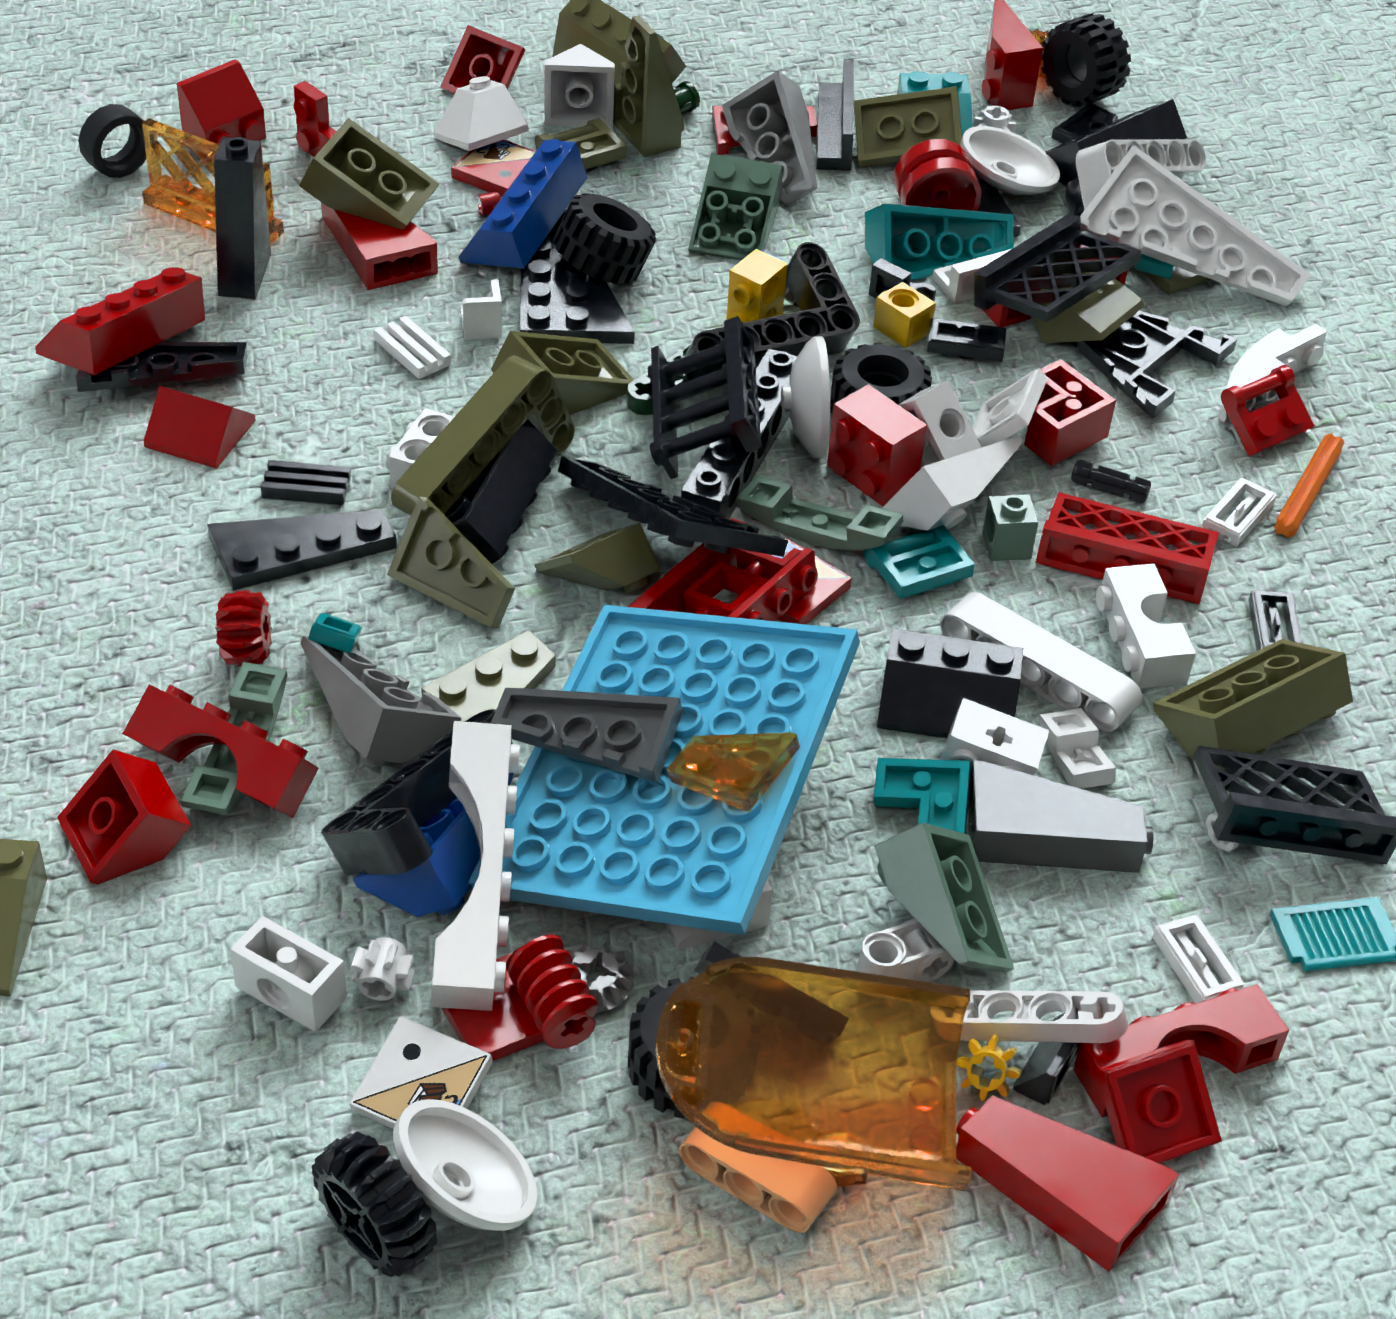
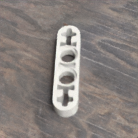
[930,990,1128,1043]

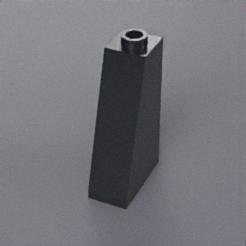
[214,137,271,299]

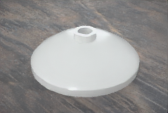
[960,126,1060,195]
[781,336,830,458]
[393,1099,537,1231]

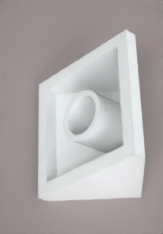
[544,44,615,128]

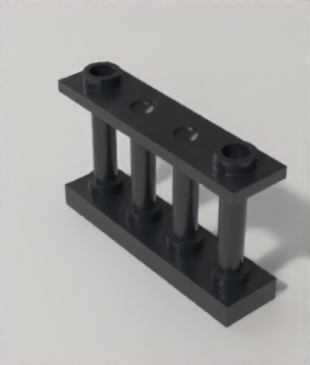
[647,316,762,479]

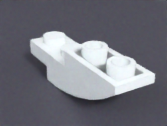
[1219,324,1327,423]

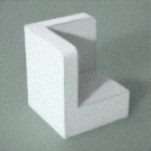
[460,279,502,340]

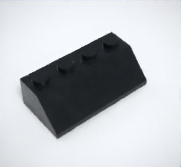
[1045,99,1187,187]
[444,419,557,564]

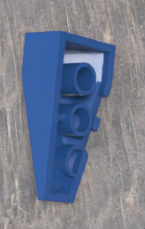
[353,773,514,917]

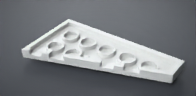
[1080,145,1310,307]

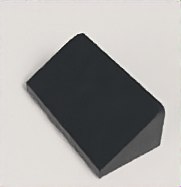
[1013,1013,1080,1106]

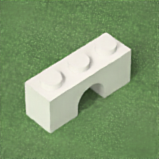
[1096,564,1196,689]

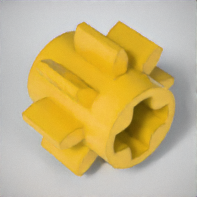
[956,1034,1022,1101]

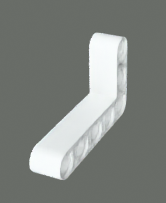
[1076,139,1206,210]

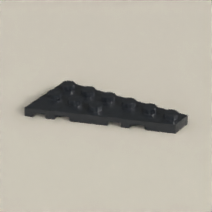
[520,209,635,344]

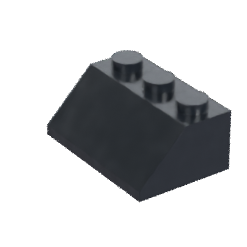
[876,628,1024,739]

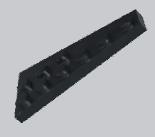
[558,456,788,557]

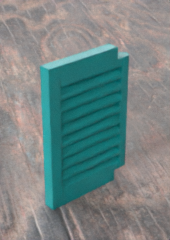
[1270,896,1396,972]

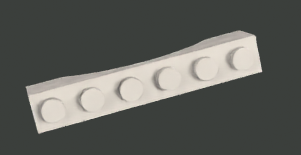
[431,721,520,1011]

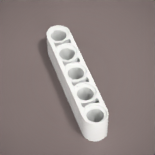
[939,592,1142,732]

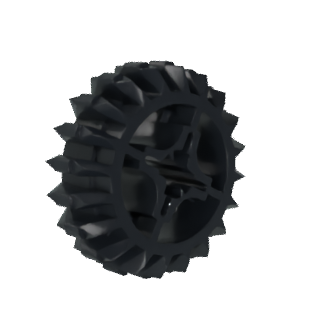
[312,1131,437,1277]

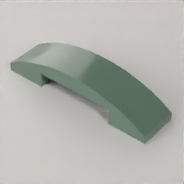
[736,475,903,550]
[180,662,288,815]

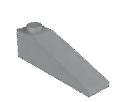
[722,70,817,206]
[300,636,461,766]

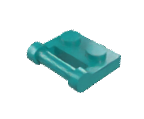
[863,525,975,599]

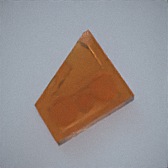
[667,732,800,812]

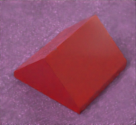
[144,386,256,469]

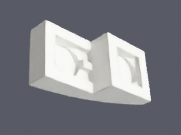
[1039,708,1116,789]

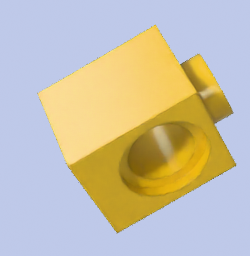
[873,282,936,348]

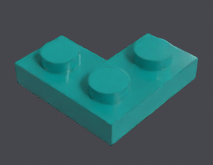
[874,758,971,834]

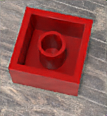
[827,384,927,507]

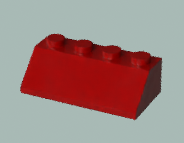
[35,267,205,375]

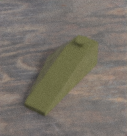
[613,15,684,157]

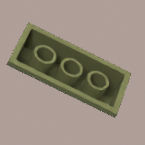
[552,0,686,85]
[1153,639,1353,770]

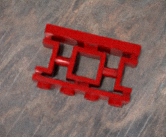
[628,518,818,621]

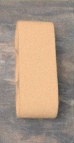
[679,1107,837,1233]

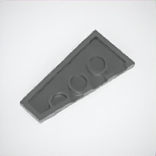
[491,687,683,783]

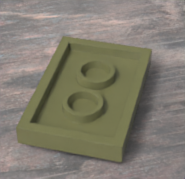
[854,86,962,168]

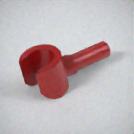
[478,192,501,216]

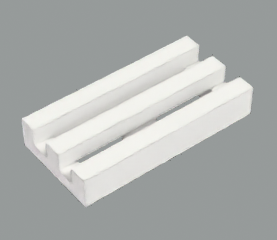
[374,316,451,379]
[1201,478,1277,547]
[1152,914,1246,1003]

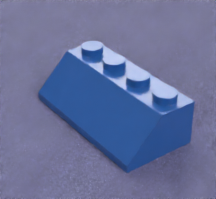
[459,139,587,269]

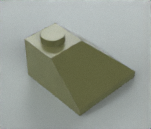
[535,523,660,593]

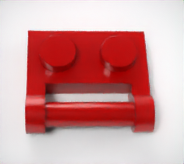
[1221,364,1315,457]

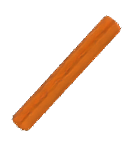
[1274,433,1345,538]

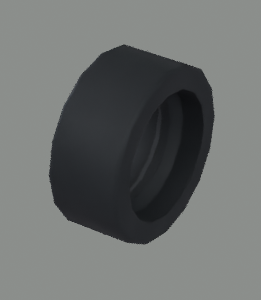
[78,104,152,178]

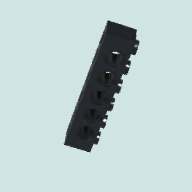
[681,348,798,519]

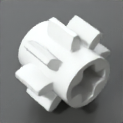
[973,106,1017,133]
[350,937,415,1001]

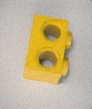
[726,249,788,323]

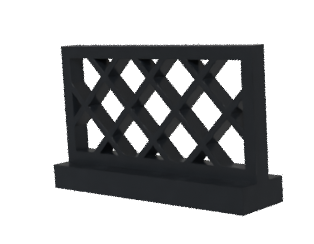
[974,214,1141,322]
[1193,746,1396,865]

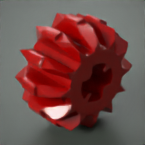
[215,590,272,667]

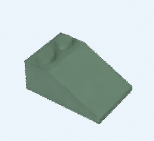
[874,823,1014,973]

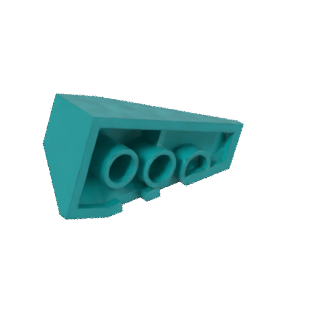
[865,204,1014,281]

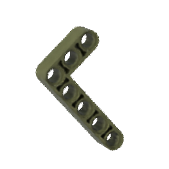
[391,355,575,516]

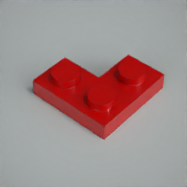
[293,81,337,157]

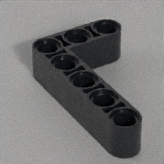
[685,242,860,380]
[321,709,513,874]

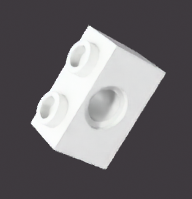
[898,380,981,468]
[230,916,347,1032]

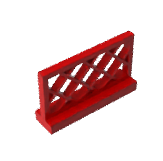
[1035,492,1219,605]

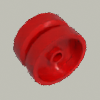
[893,139,982,211]

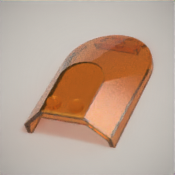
[655,957,972,1192]

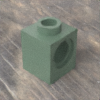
[982,494,1039,561]

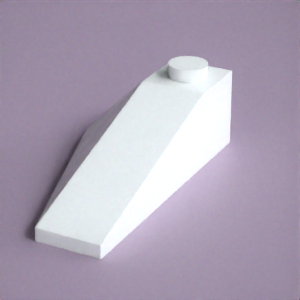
[882,435,1023,531]

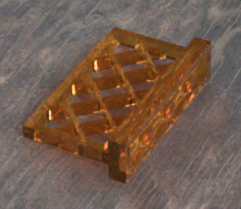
[142,118,284,244]

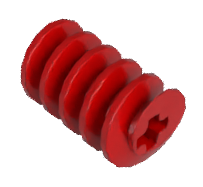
[506,934,599,1049]

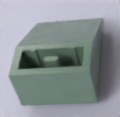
[688,153,782,260]

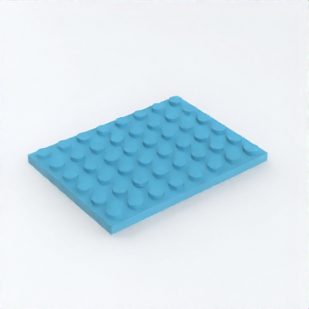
[468,605,860,935]

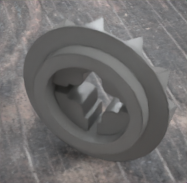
[567,942,634,1012]

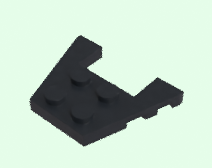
[1078,311,1237,418]

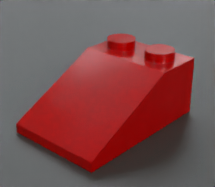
[982,0,1043,110]

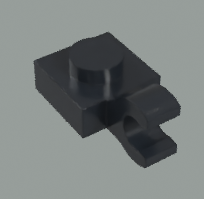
[869,258,936,301]

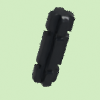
[1071,460,1151,503]

